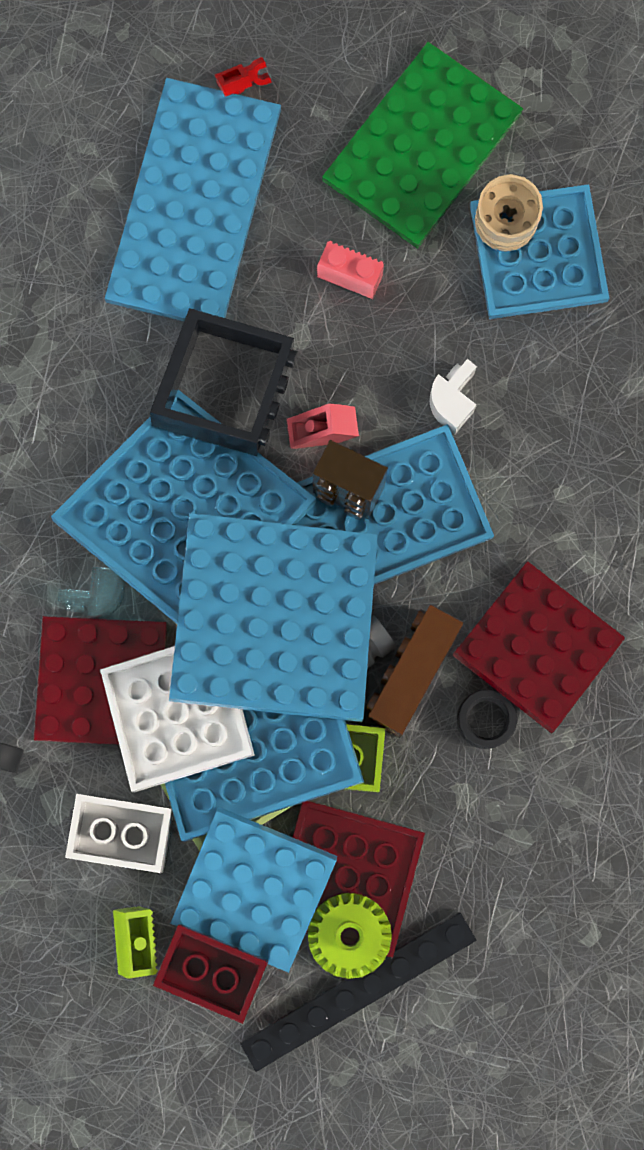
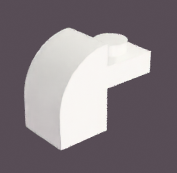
[430,359,477,435]

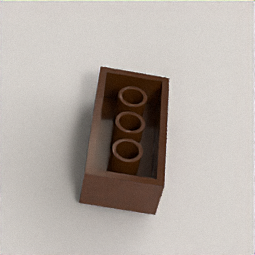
[365,605,463,738]

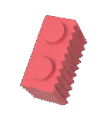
[317,241,384,299]

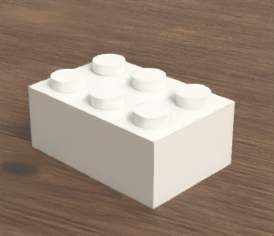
[65,794,174,873]

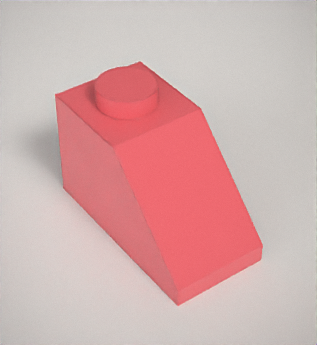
[287,403,359,449]

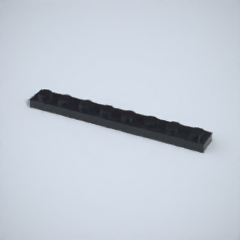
[240,912,477,1072]

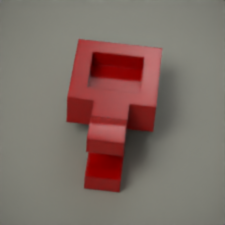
[215,57,272,97]

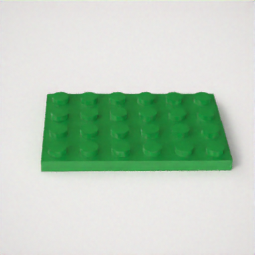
[322,42,523,249]

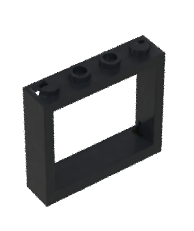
[150,308,298,456]

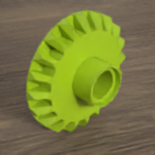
[308,893,392,979]

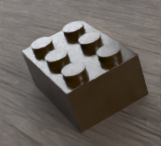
[313,440,388,520]

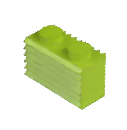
[113,906,158,978]

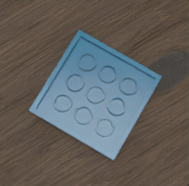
[470,184,610,319]
[170,807,337,973]

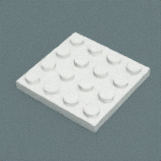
[101,646,255,792]

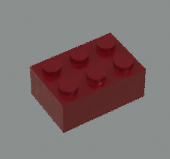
[153,924,269,1024]

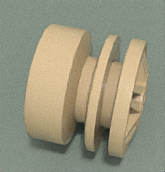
[475,174,543,252]

